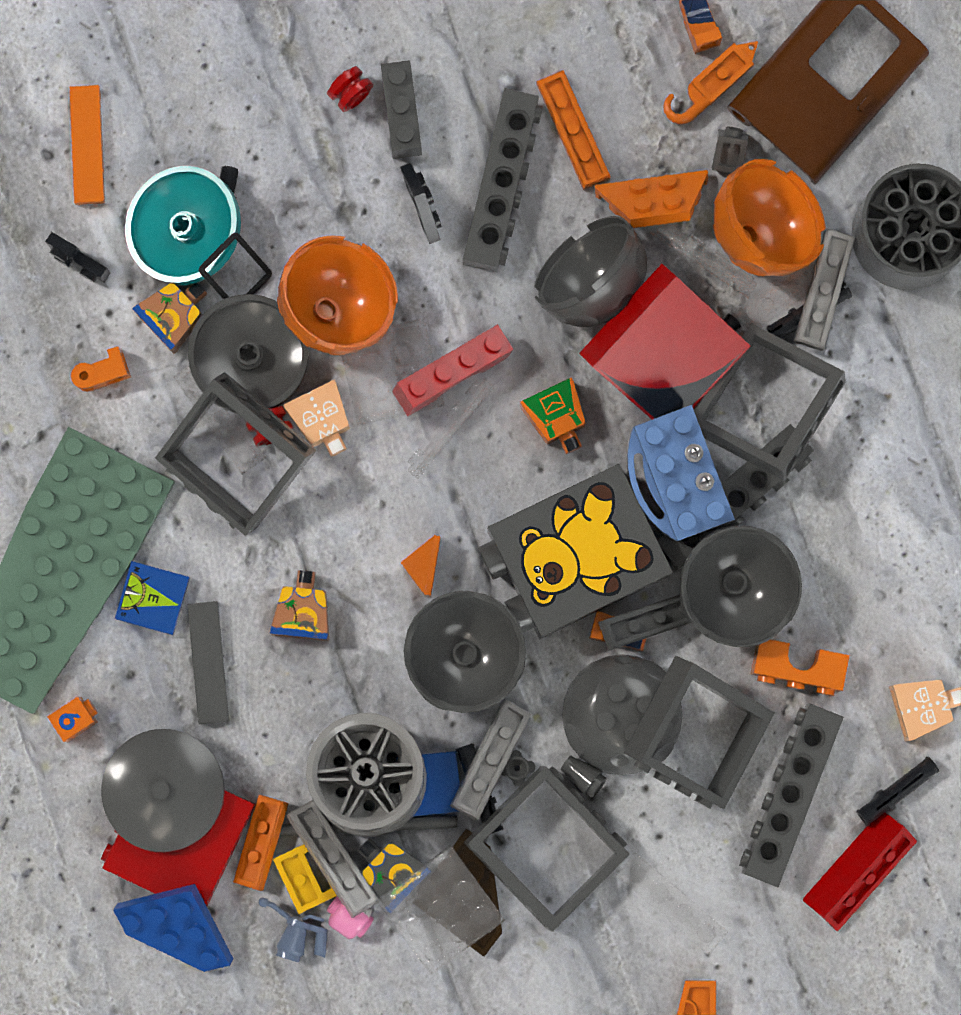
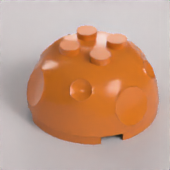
[713,159,826,277]
[277,235,398,355]

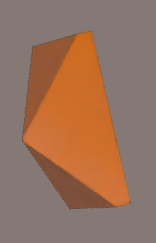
[400,535,441,598]

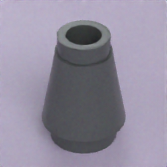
[560,755,607,798]

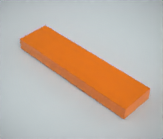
[536,70,611,190]
[69,85,105,205]

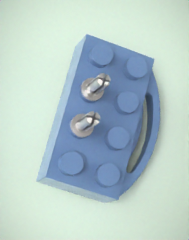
[627,405,735,541]

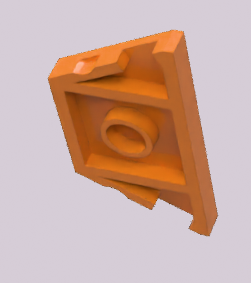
[595,170,708,228]

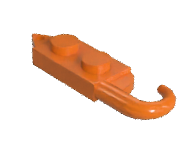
[663,41,758,124]

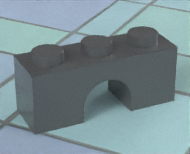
[381,60,422,159]

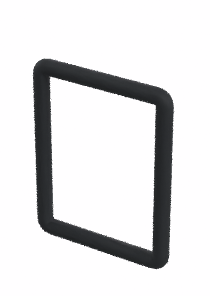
[199,233,272,299]

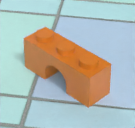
[751,639,850,696]

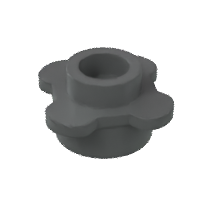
[501,750,535,787]

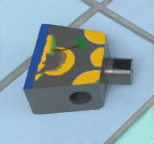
[357,838,431,912]

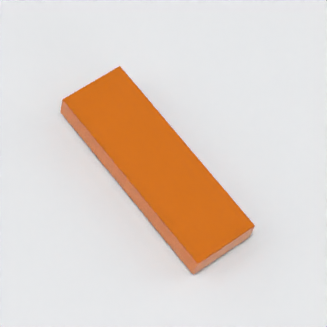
[233,794,289,891]

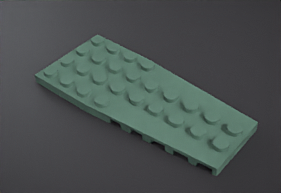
[0,427,175,714]

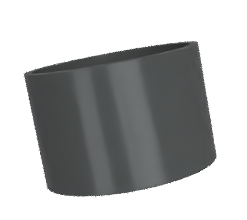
[852,163,961,290]

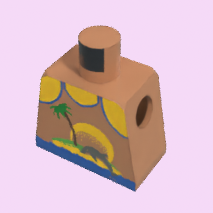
[132,283,207,354]
[270,570,329,641]

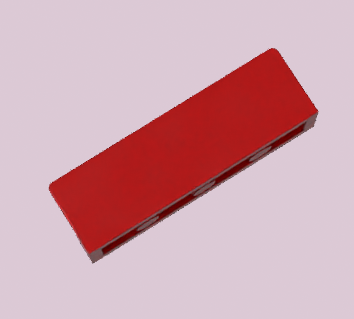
[803,812,917,932]

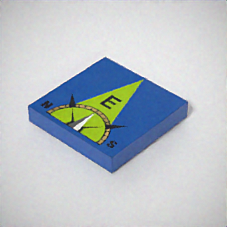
[115,561,190,635]

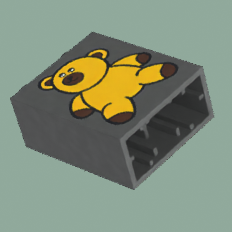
[478,464,673,640]

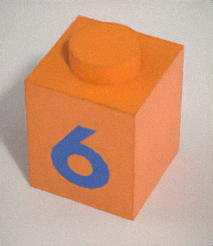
[47,696,98,743]

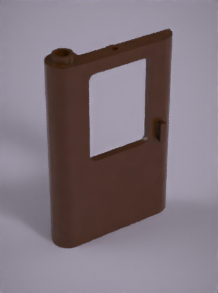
[727,0,929,185]

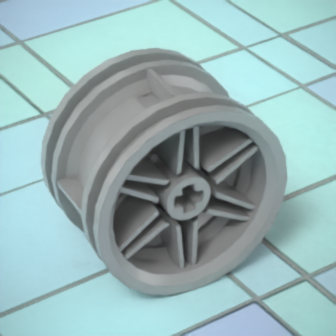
[306,713,427,837]

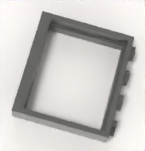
[693,323,846,481]
[155,372,317,536]
[624,655,775,809]
[463,766,630,932]

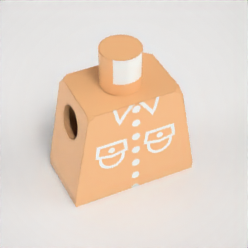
[283,380,350,457]
[889,680,961,742]

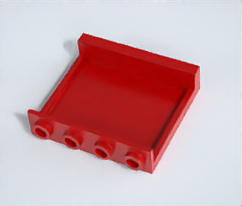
[101,790,256,906]

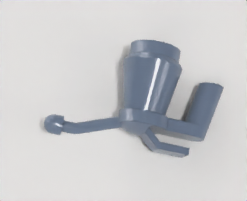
[258,898,328,963]

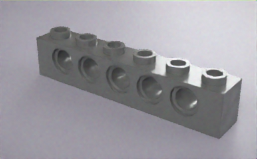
[463,88,543,273]
[657,424,814,571]
[739,703,844,887]

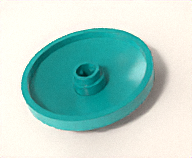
[125,166,241,285]

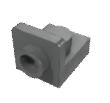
[712,126,748,173]

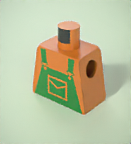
[520,377,586,454]

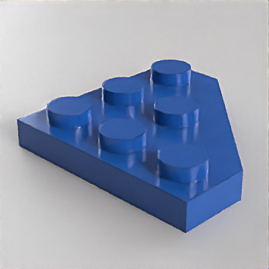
[113,884,234,972]

